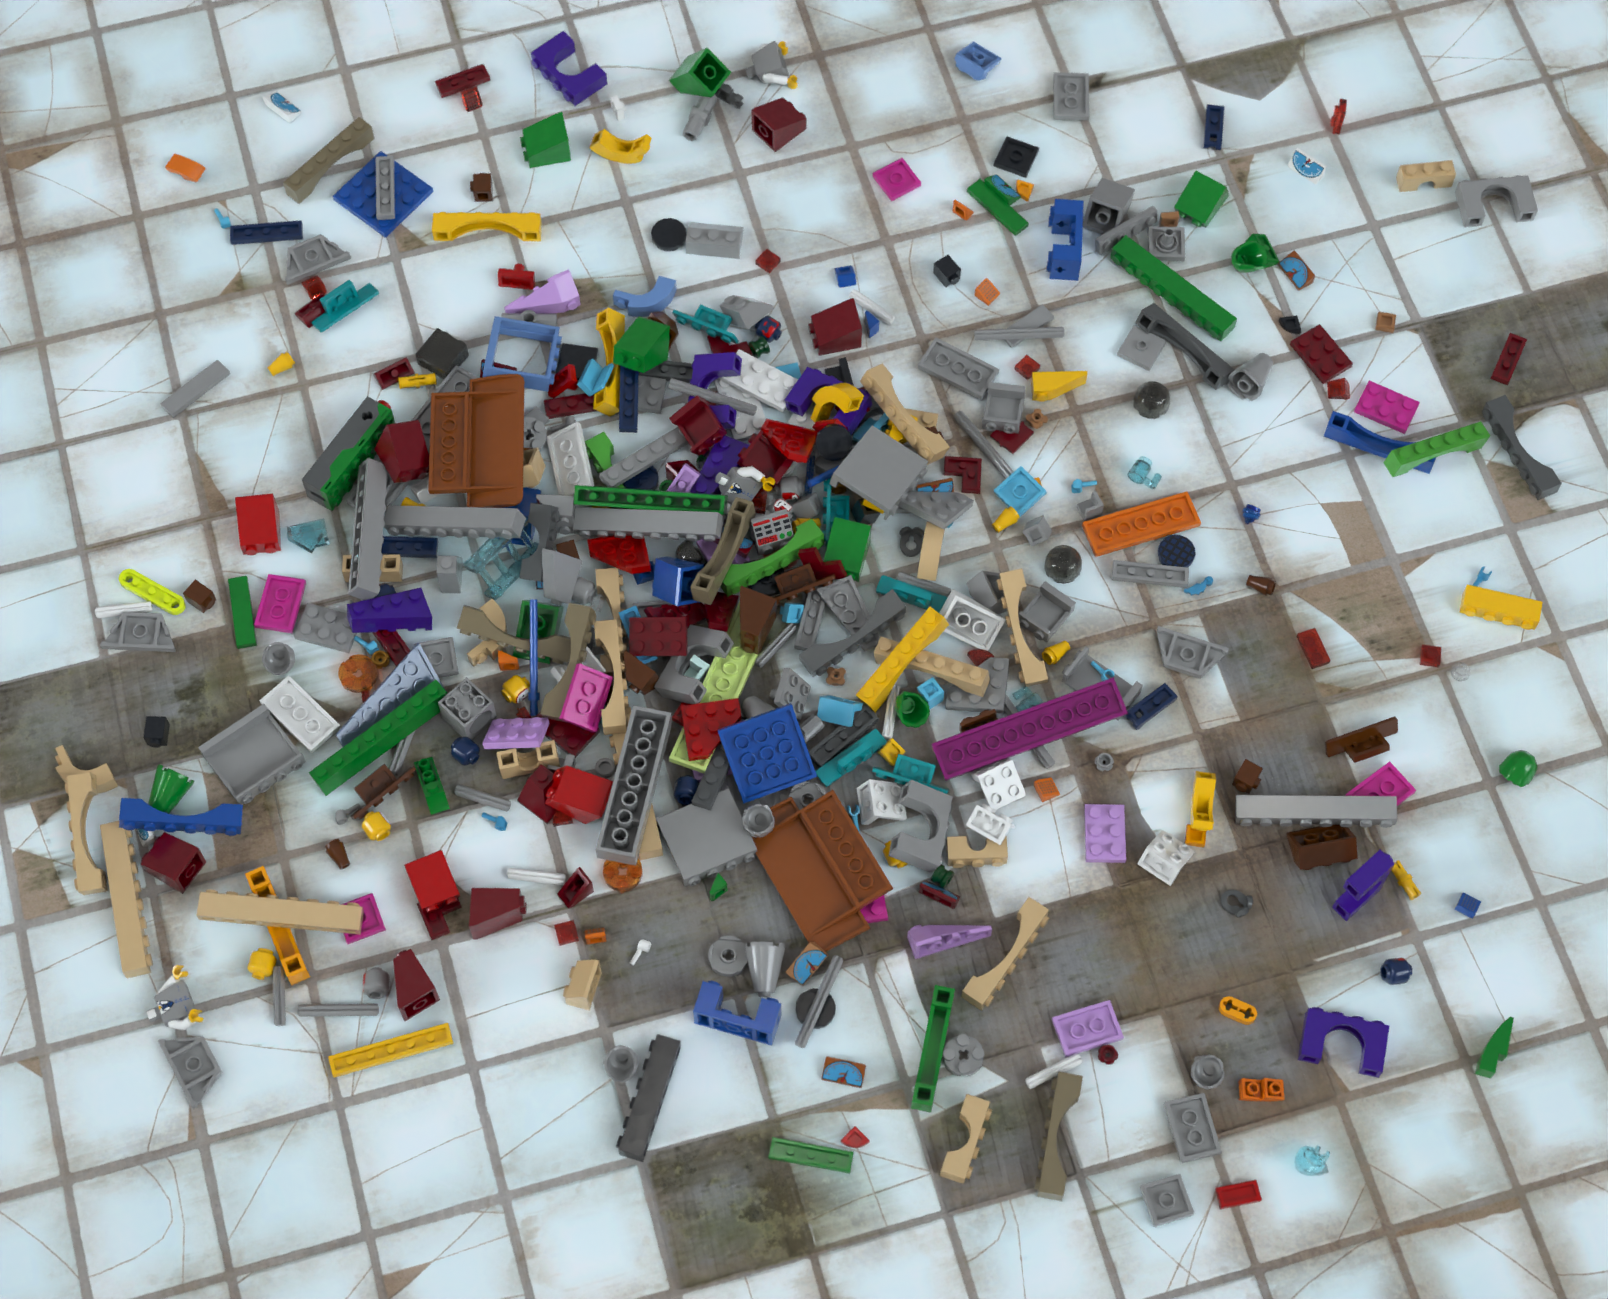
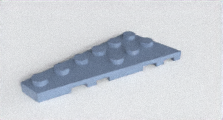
[335,643,446,747]

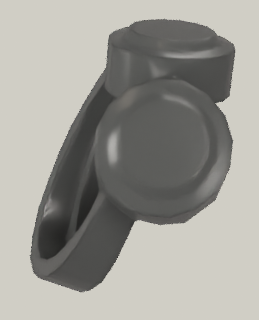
[899,526,924,557]
[1221,890,1253,917]

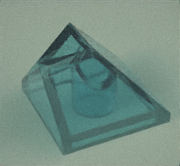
[287,518,330,553]

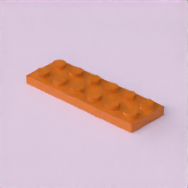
[1082,491,1201,557]

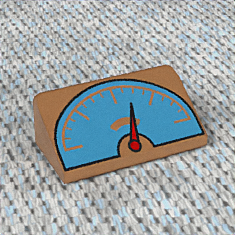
[785,942,829,986]

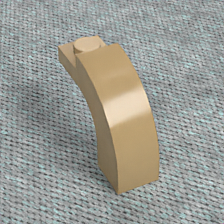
[917,522,945,581]
[467,599,507,667]
[55,745,118,793]

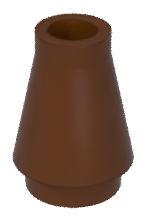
[1246,575,1276,596]
[325,839,351,870]

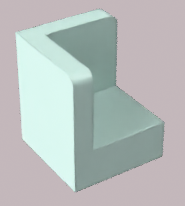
[684,655,710,683]

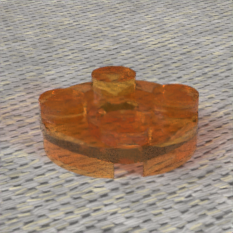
[338,654,378,693]
[603,859,643,893]

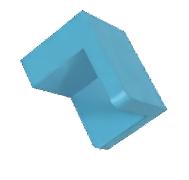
[917,677,944,709]

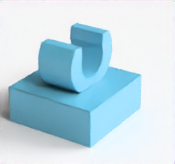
[779,603,804,623]

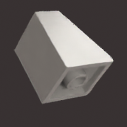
[1083,178,1135,234]

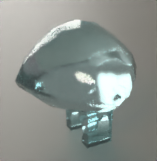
[1294,1145,1330,1176]

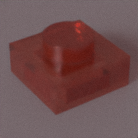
[755,249,781,274]
[1014,355,1041,380]
[1419,644,1441,668]
[554,920,579,946]

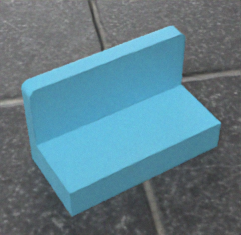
[577,358,615,397]
[852,413,889,442]
[817,695,863,727]

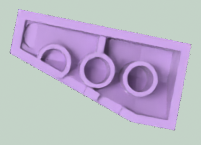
[504,269,580,314]
[907,925,992,959]

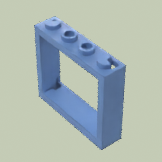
[483,316,562,392]

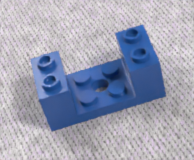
[1046,199,1084,281]
[693,981,782,1046]

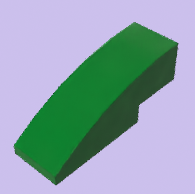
[1475,1017,1514,1078]

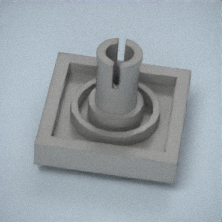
[1148,226,1185,261]
[770,668,811,720]

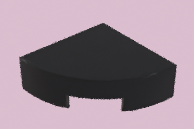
[1279,315,1301,334]

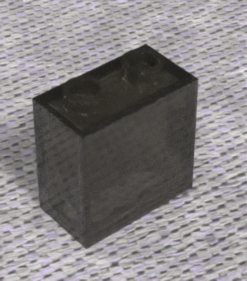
[415,328,469,379]

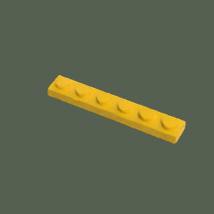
[328,1023,454,1078]

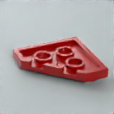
[761,419,819,463]
[587,535,651,574]
[681,698,741,761]

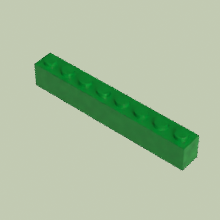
[1110,235,1237,341]
[574,485,728,515]
[309,679,447,796]

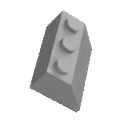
[685,222,744,259]

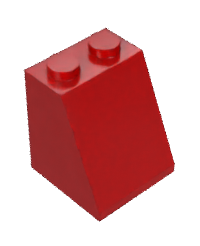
[235,493,281,555]
[545,765,613,824]
[404,850,460,913]

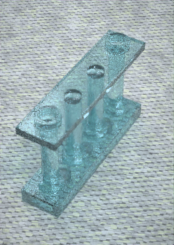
[463,517,539,600]

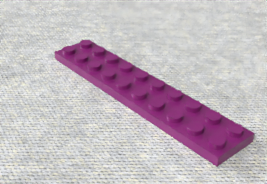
[931,677,1128,781]

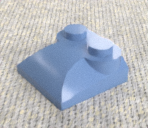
[954,41,1002,81]

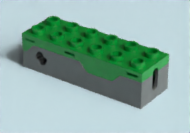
[302,396,395,511]

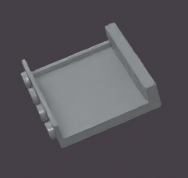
[829,425,928,520]
[198,704,306,805]
[656,789,757,886]

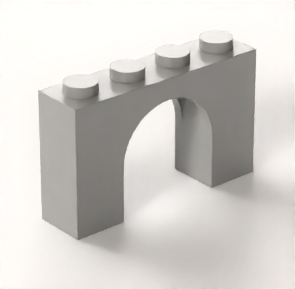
[1455,175,1538,227]
[654,625,734,704]
[889,780,953,872]

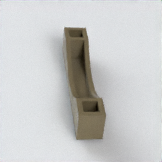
[283,117,375,204]
[690,497,756,605]
[540,603,596,723]
[457,605,571,665]
[1034,1071,1083,1201]

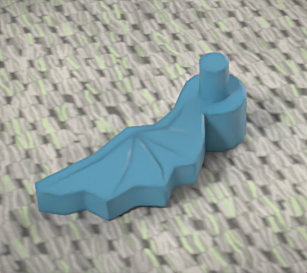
[1184,576,1213,596]

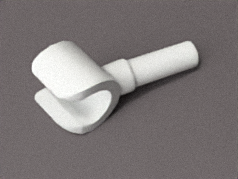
[630,940,651,966]

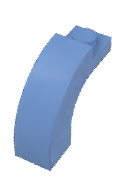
[613,276,677,317]

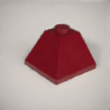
[517,764,559,824]

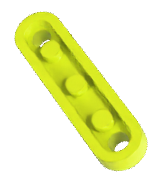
[119,569,186,615]

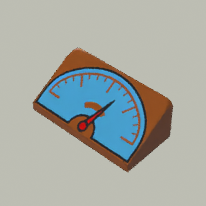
[1278,250,1315,291]
[916,478,954,492]
[821,1056,866,1088]

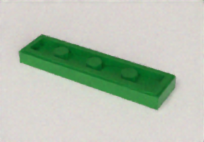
[967,179,1029,236]
[228,576,257,649]
[768,1137,854,1174]

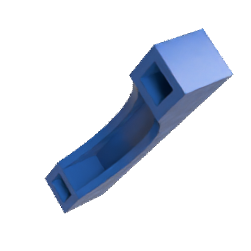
[1323,411,1436,474]
[119,798,243,836]

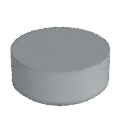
[595,758,615,779]

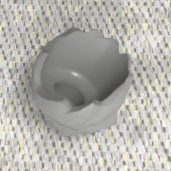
[262,642,295,675]
[742,803,775,838]
[603,1045,639,1083]
[1191,1054,1224,1090]

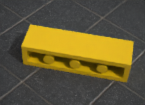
[1459,584,1543,630]

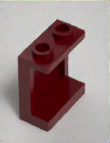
[669,395,727,456]
[737,430,794,490]

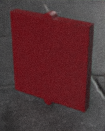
[990,421,1034,454]

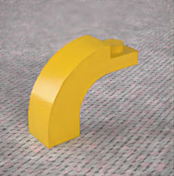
[589,129,652,164]
[811,383,864,422]
[1190,771,1216,831]

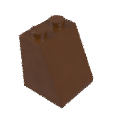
[740,586,777,655]

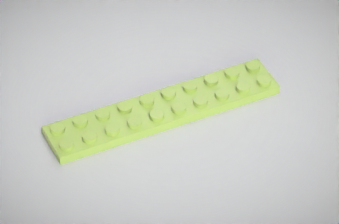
[669,602,759,774]

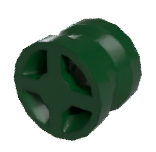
[748,336,770,358]
[930,864,955,889]

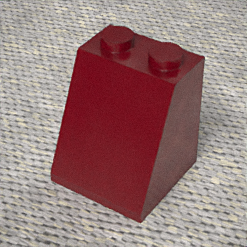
[751,97,807,152]
[808,298,862,356]
[374,420,429,483]
[140,832,206,894]
[469,888,527,939]
[393,949,440,1021]

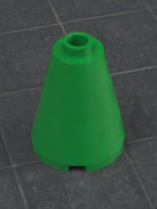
[148,764,195,814]

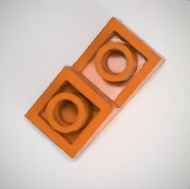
[165,153,206,182]
[1239,1078,1284,1102]

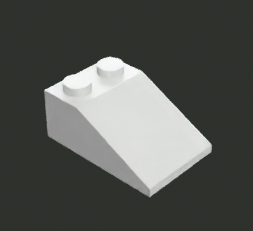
[939,589,1006,652]

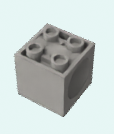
[438,677,497,740]

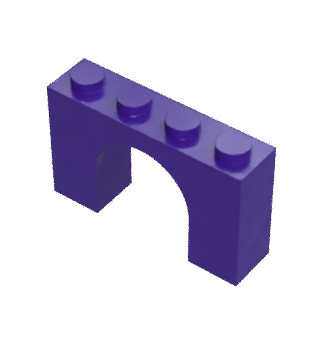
[531,31,607,106]
[688,352,742,429]
[785,367,872,435]
[1332,850,1395,921]
[1298,1007,1390,1078]

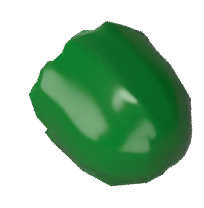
[1231,241,1268,273]
[895,691,930,728]
[1499,750,1538,787]

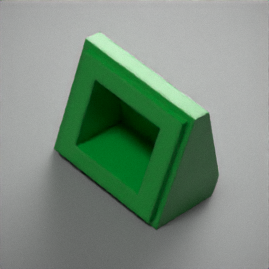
[710,873,728,901]

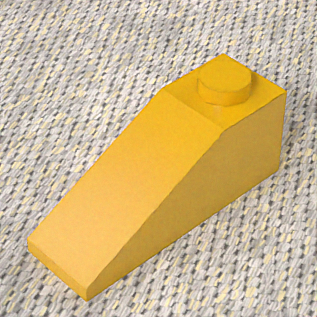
[1031,371,1087,402]

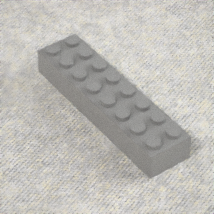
[596,705,672,866]

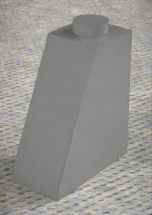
[542,548,582,606]
[437,556,463,593]

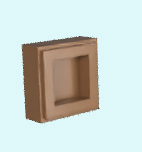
[1159,211,1179,227]
[1375,311,1396,333]

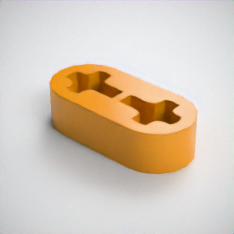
[1219,996,1257,1025]

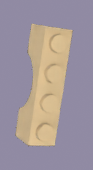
[940,1094,992,1184]

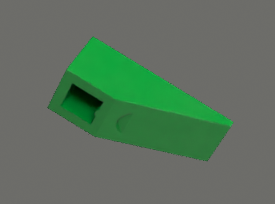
[414,757,450,815]

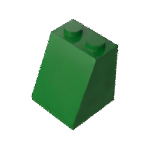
[669,48,731,98]
[520,112,571,168]
[1174,170,1229,228]
[613,316,670,373]
[823,517,871,582]

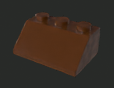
[1286,824,1358,870]

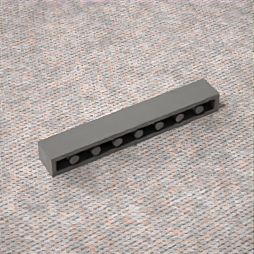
[348,458,389,600]
[384,505,526,539]
[573,507,724,542]
[1235,795,1397,828]

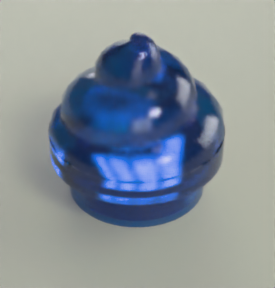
[1242,504,1261,524]

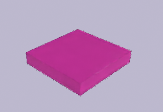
[873,158,921,201]
[341,893,386,944]

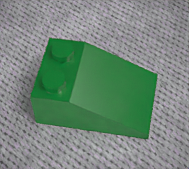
[512,600,563,664]

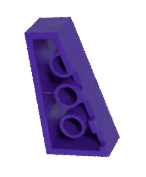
[690,435,749,494]
[347,587,432,633]

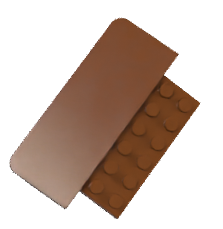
[428,374,524,508]
[751,790,894,952]

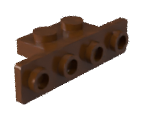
[773,563,836,605]
[1325,716,1398,763]
[350,764,416,820]

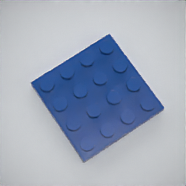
[333,151,434,238]
[717,703,817,803]

